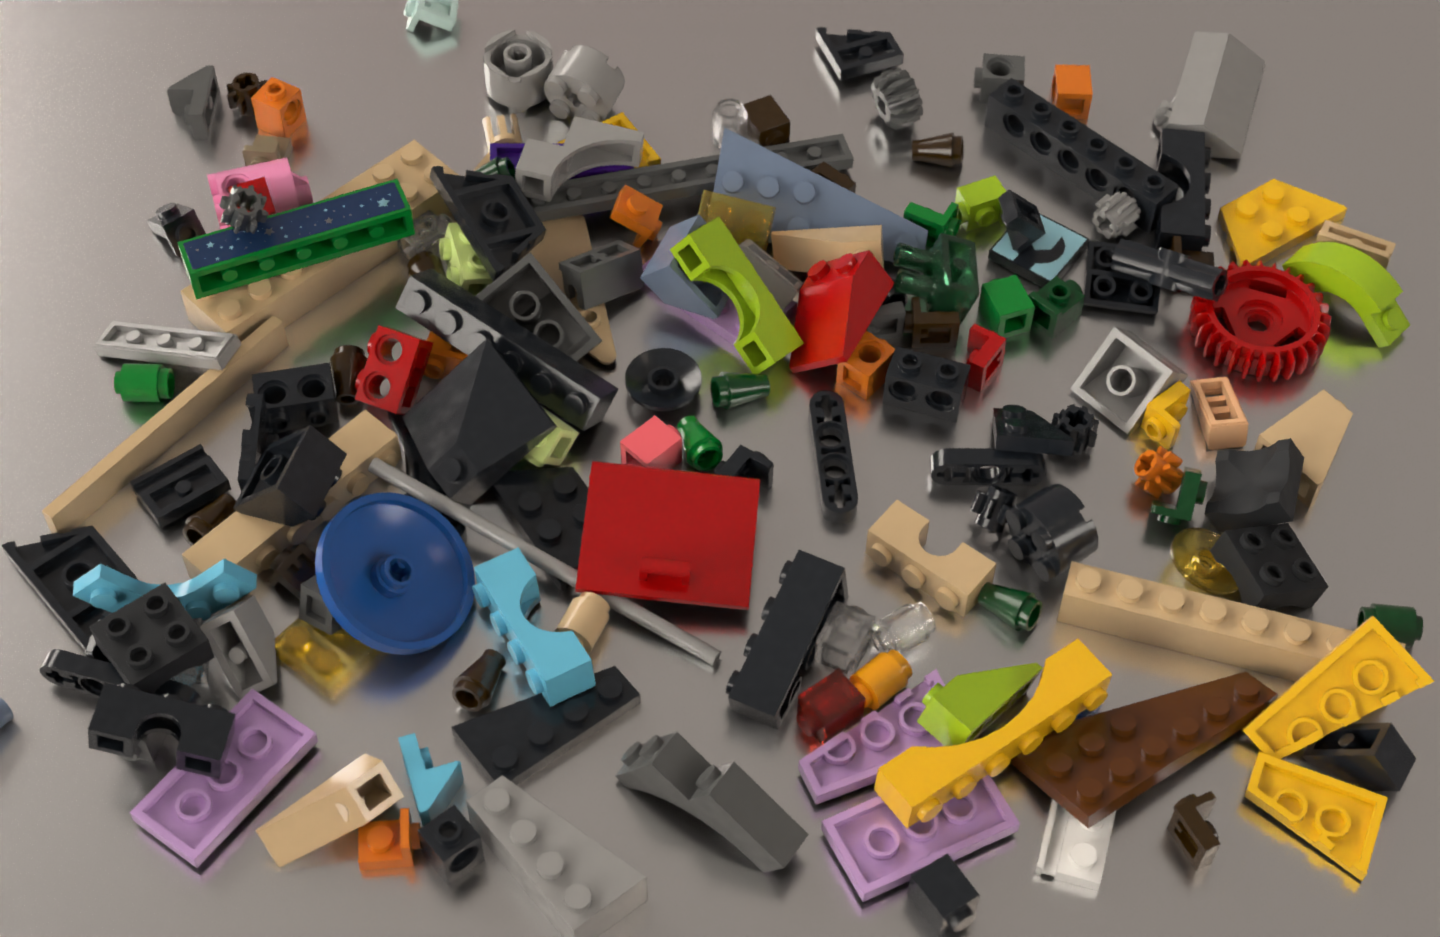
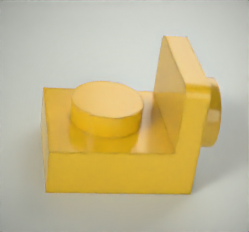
[1140,380,1191,450]

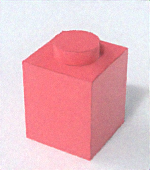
[620,416,682,469]

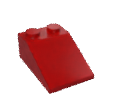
[789,250,894,374]

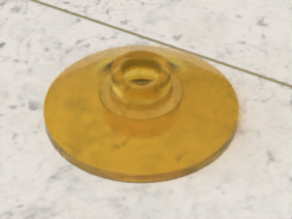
[1170,528,1239,595]

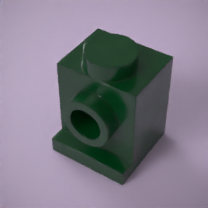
[1029,276,1085,339]

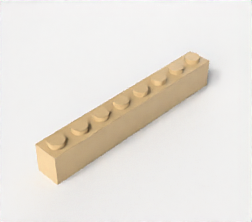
[1057,561,1406,681]

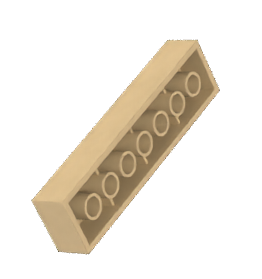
[180,140,458,342]

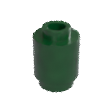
[1357,603,1423,648]

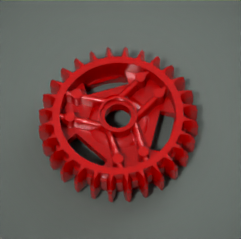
[1188,259,1332,383]

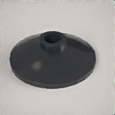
[625,348,702,411]

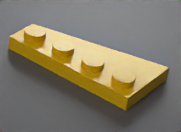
[1242,616,1434,759]

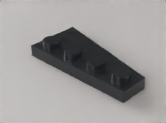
[451,666,641,785]

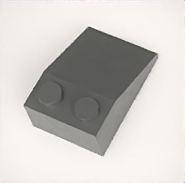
[476,252,602,361]

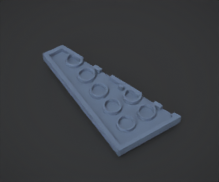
[708,127,928,269]

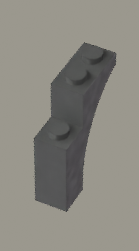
[615,731,809,873]

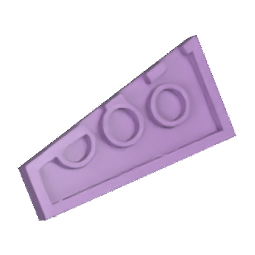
[798,669,945,805]

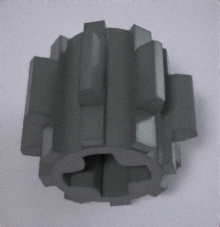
[219,185,268,234]

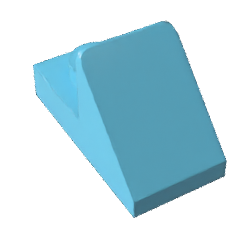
[398,733,464,827]

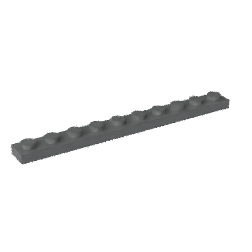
[525,134,854,222]

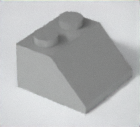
[1070,327,1188,435]

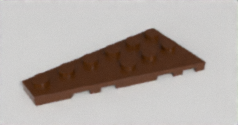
[1010,671,1278,829]

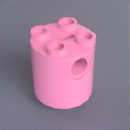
[207,158,313,229]

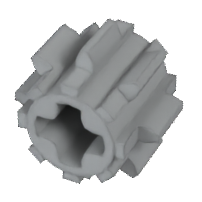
[1092,192,1141,239]

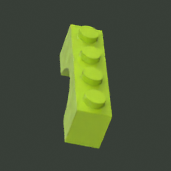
[670,216,804,374]

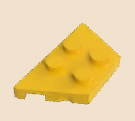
[1218,179,1347,267]

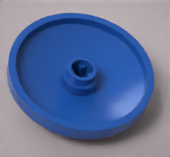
[315,492,475,655]

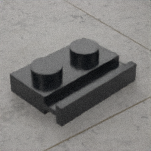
[130,444,231,528]

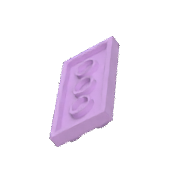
[129,689,318,868]
[821,775,1020,902]

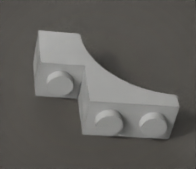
[515,116,644,202]

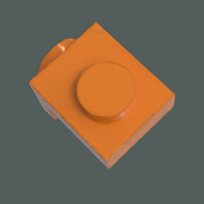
[610,184,663,249]

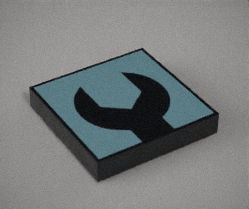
[988,213,1089,287]

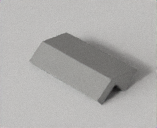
[1168,32,1265,159]

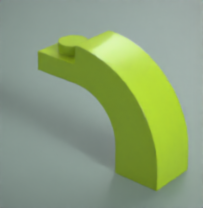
[1282,242,1410,348]

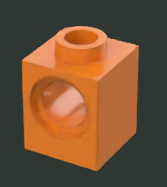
[1051,64,1093,120]
[251,77,307,138]
[836,330,895,401]

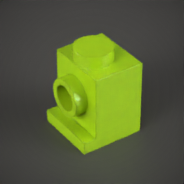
[955,175,1006,232]

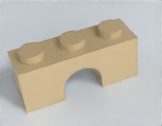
[865,500,997,618]

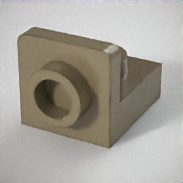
[242,135,293,166]

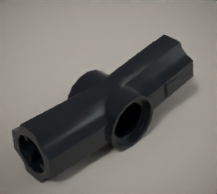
[1111,239,1228,301]

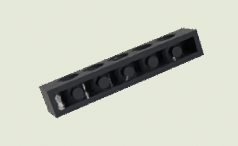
[984,78,1179,234]

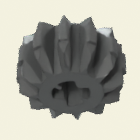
[871,68,923,130]

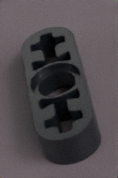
[930,448,1046,486]

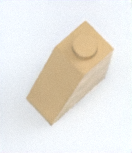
[1254,389,1353,508]

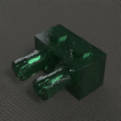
[893,233,980,324]

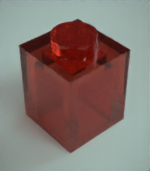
[796,669,865,745]

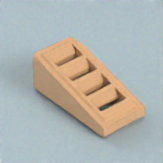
[1189,377,1249,450]

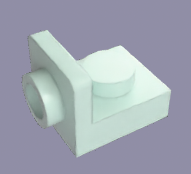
[404,0,459,32]

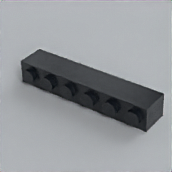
[395,268,618,431]

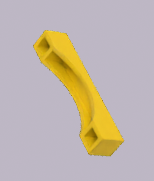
[874,638,1112,828]

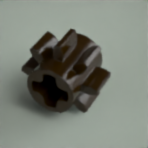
[226,73,267,116]

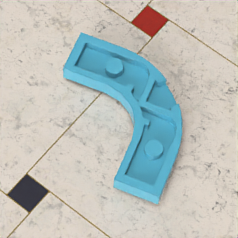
[73,559,257,621]

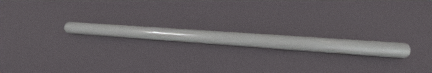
[368,457,721,666]

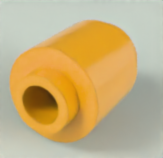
[849,649,913,710]

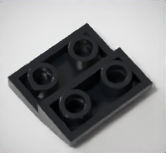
[1083,240,1160,315]

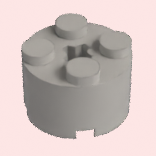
[483,30,553,113]
[544,45,625,122]

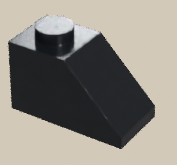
[1302,723,1416,791]

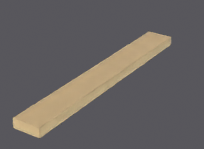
[42,315,289,534]

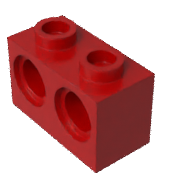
[355,325,434,415]

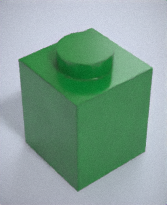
[978,275,1035,338]

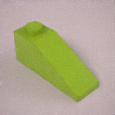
[917,662,1043,746]

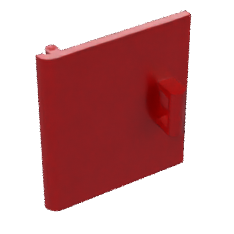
[575,461,760,610]

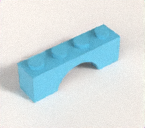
[472,547,596,707]

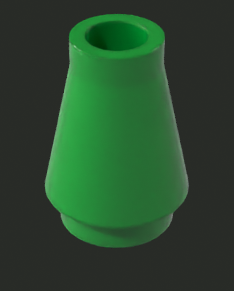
[677,416,723,471]

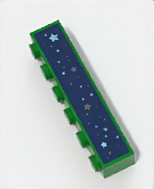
[177,179,415,300]

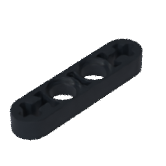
[808,390,858,524]
[40,649,201,705]

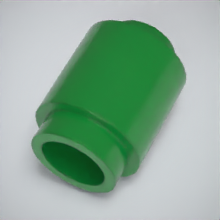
[114,363,175,402]

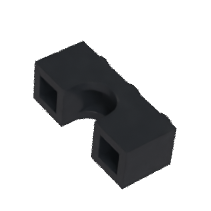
[88,682,236,779]

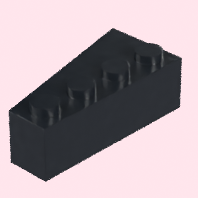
[726,550,849,729]

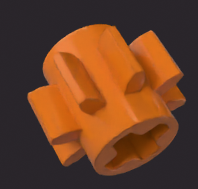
[1134,446,1183,498]

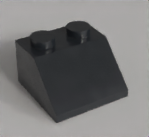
[233,425,347,527]

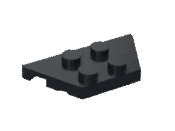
[429,166,546,281]
[490,467,588,592]
[2,525,138,651]

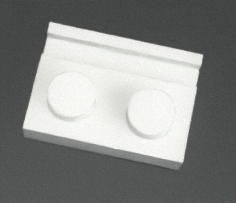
[1034,799,1116,891]

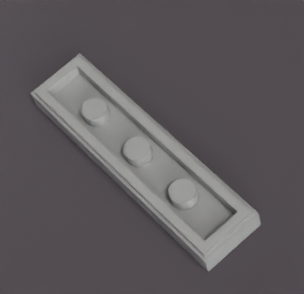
[93,321,241,370]

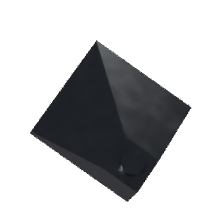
[402,339,557,505]

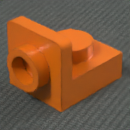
[358,808,421,871]

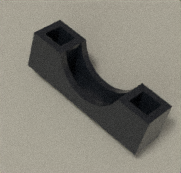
[1155,128,1211,251]

